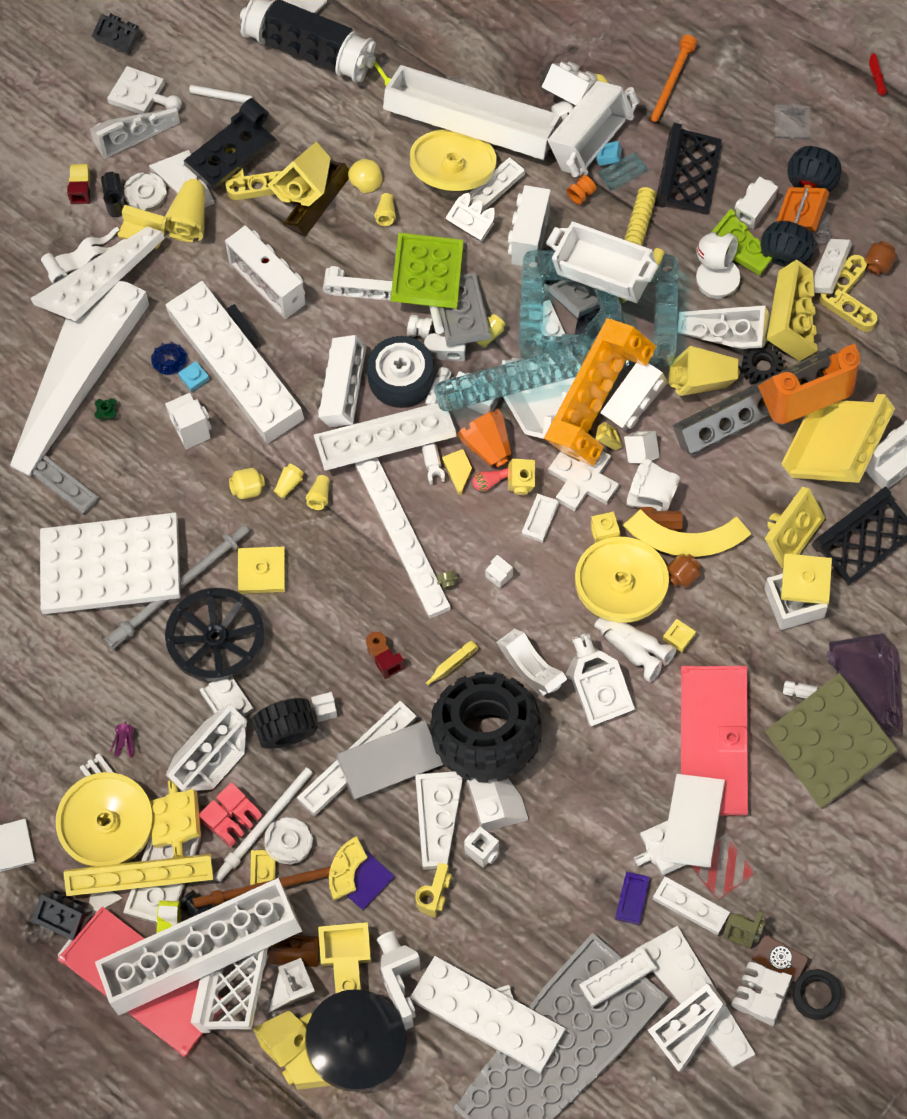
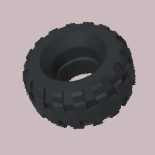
[430,672,542,783]

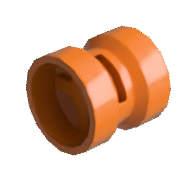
[566,174,597,205]

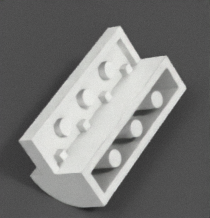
[866,420,907,489]

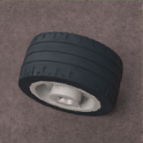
[367,336,435,408]

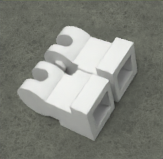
[731,962,792,1026]

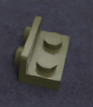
[723,910,766,949]

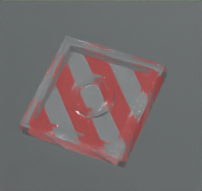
[689,833,757,901]

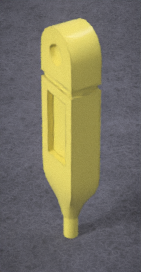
[426,640,479,685]

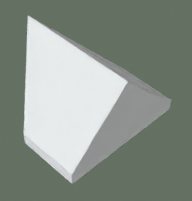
[268,958,315,1013]

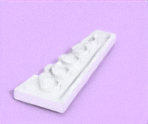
[635,926,755,1068]

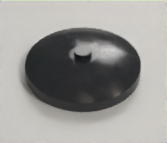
[305,989,407,1092]

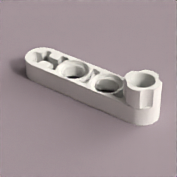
[322,266,393,301]

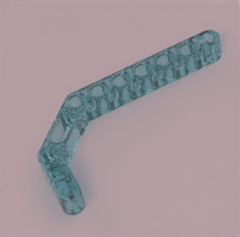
[434,288,625,411]

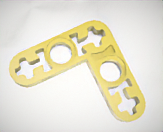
[225,148,282,200]
[820,255,877,332]

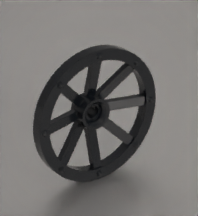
[165,588,264,681]

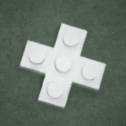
[548,451,619,512]

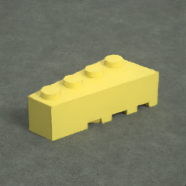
[766,260,818,361]

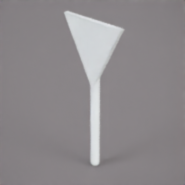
[58,891,123,956]

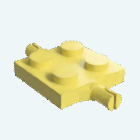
[150,780,201,858]

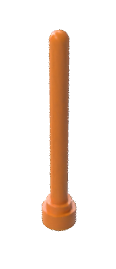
[651,35,698,122]

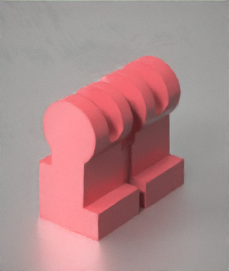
[199,782,263,847]

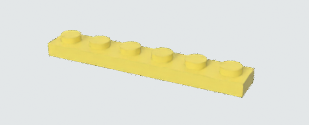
[64,854,214,896]

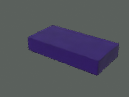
[615,871,650,925]

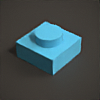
[596,141,622,166]
[178,361,210,393]

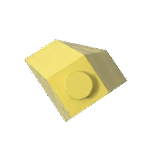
[267,141,331,206]
[668,346,740,396]

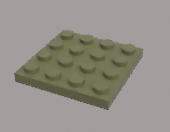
[765,673,899,808]

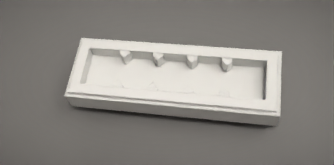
[813,239,852,293]
[579,946,656,1008]

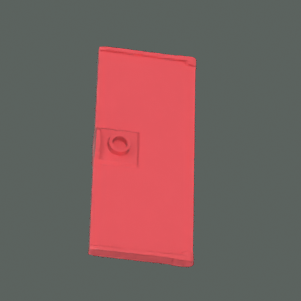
[681,666,748,816]
[58,906,227,1057]

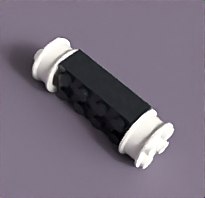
[240,0,376,83]

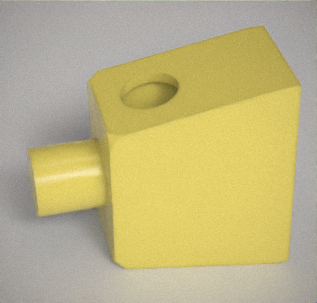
[253,1011,312,1067]

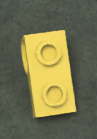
[415,863,452,918]

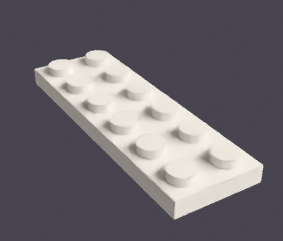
[314,401,456,471]
[410,956,565,1074]

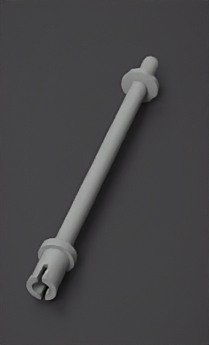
[103,525,250,650]

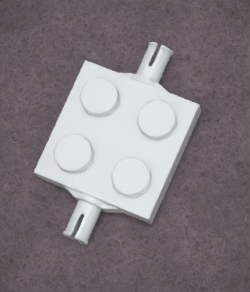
[633,821,687,875]

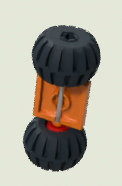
[760,146,842,267]

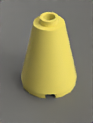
[161,179,205,242]

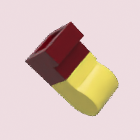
[67,164,90,204]

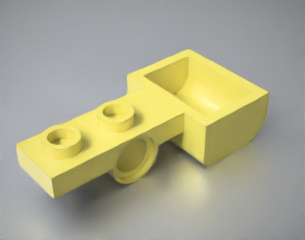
[318,922,371,993]

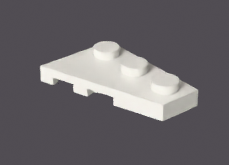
[149,150,214,207]

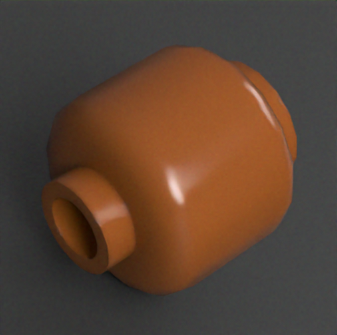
[864,241,897,276]
[667,554,702,588]

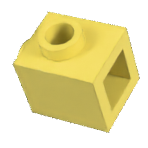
[508,459,535,495]

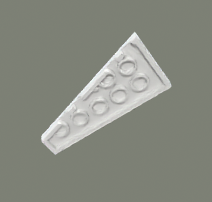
[30,226,165,321]

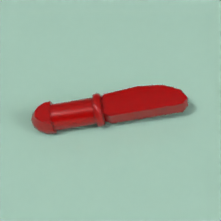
[869,53,887,96]

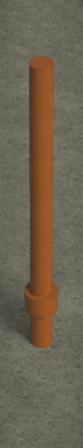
[192,866,331,908]

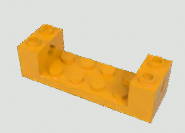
[544,318,657,466]

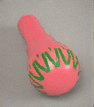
[472,468,508,492]

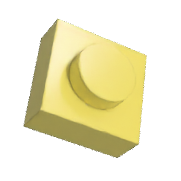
[663,619,696,652]

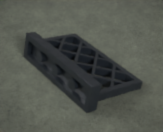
[654,122,722,215]
[811,486,907,586]

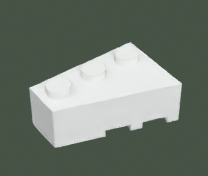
[601,363,668,432]
[648,984,726,1071]

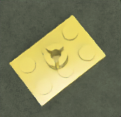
[765,487,825,568]

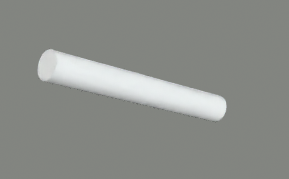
[189,85,253,103]
[429,306,444,334]

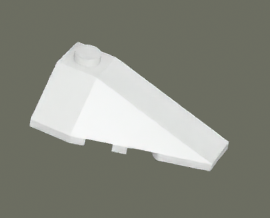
[90,108,180,159]
[677,305,771,349]
[466,777,528,831]

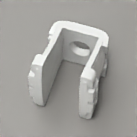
[626,457,680,511]

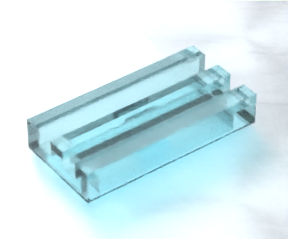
[599,152,647,191]

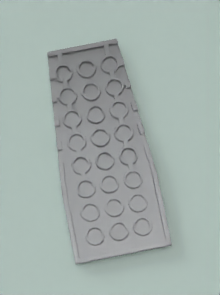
[454,933,669,1119]

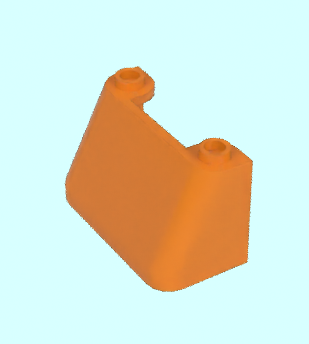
[758,343,860,424]

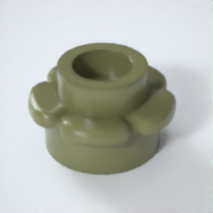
[437,571,459,589]

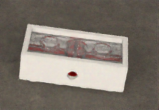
[225,225,306,320]

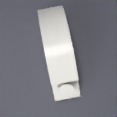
[496,628,567,696]

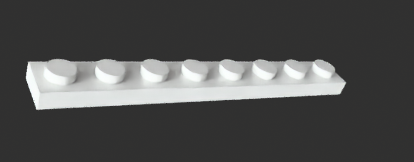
[355,457,451,619]

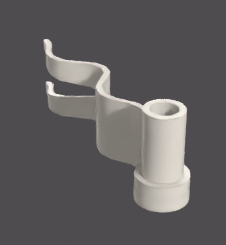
[41,227,126,284]

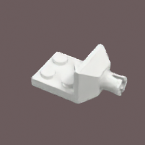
[566,633,635,726]
[377,931,421,1030]

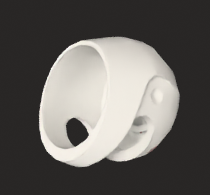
[696,232,738,269]

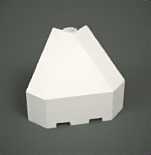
[494,358,582,439]

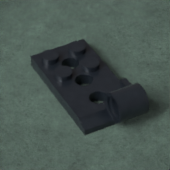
[184,98,277,191]

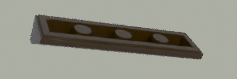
[283,161,349,236]

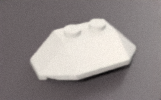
[166,704,247,791]

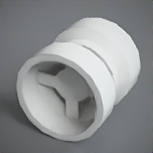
[407,314,434,339]

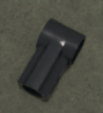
[101,171,125,217]

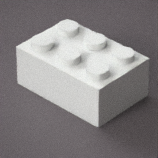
[508,185,550,268]

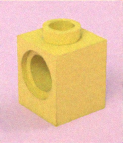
[591,511,620,543]

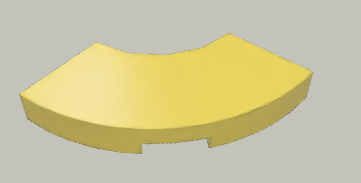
[329,836,367,901]

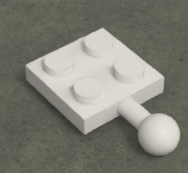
[107,66,182,114]

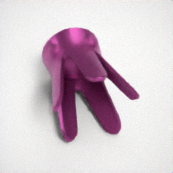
[110,721,135,758]

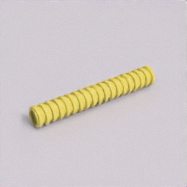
[608,187,657,303]

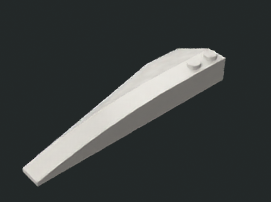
[10,281,149,476]

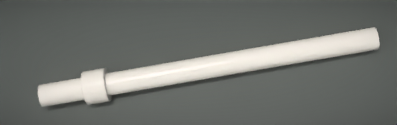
[214,767,313,882]

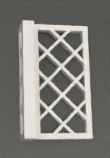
[191,947,268,1033]

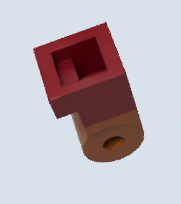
[366,632,405,679]

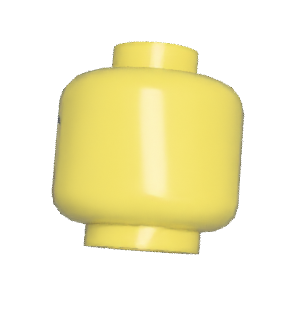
[229,468,265,499]

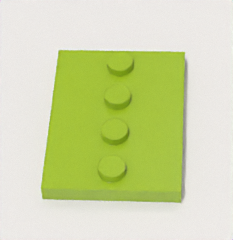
[390,232,464,309]

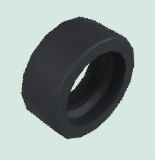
[792,969,841,1020]

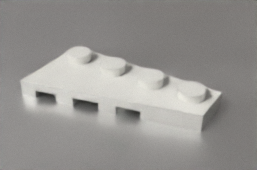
[415,771,463,870]

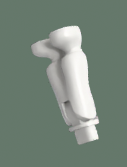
[594,618,677,683]

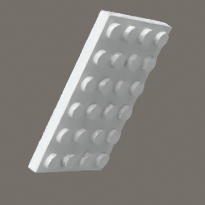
[40,513,181,614]

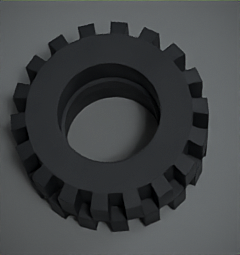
[252,698,318,749]

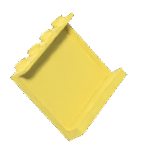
[781,394,895,483]

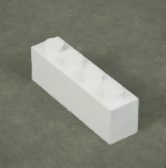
[318,335,367,427]

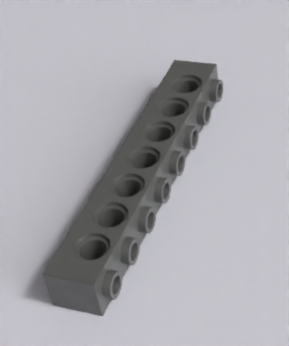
[673,348,838,454]

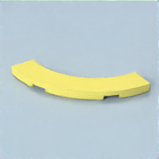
[623,510,751,557]

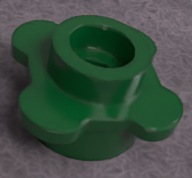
[94,398,117,420]

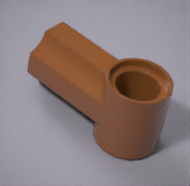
[636,507,682,532]

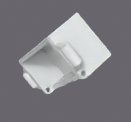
[547,81,639,177]
[546,221,659,303]

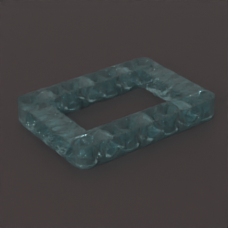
[519,250,679,367]

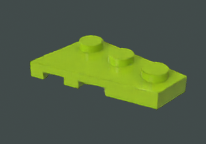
[711,208,772,276]

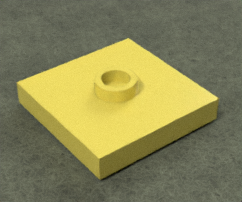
[238,547,285,594]
[781,554,832,604]

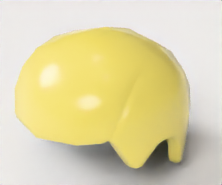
[348,159,383,193]

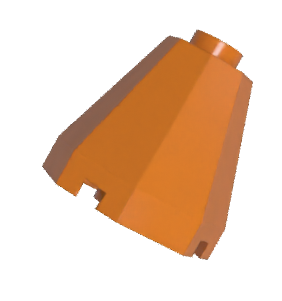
[457,409,511,468]

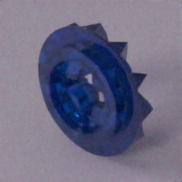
[151,341,187,375]

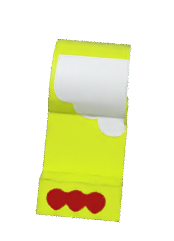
[156,900,181,934]

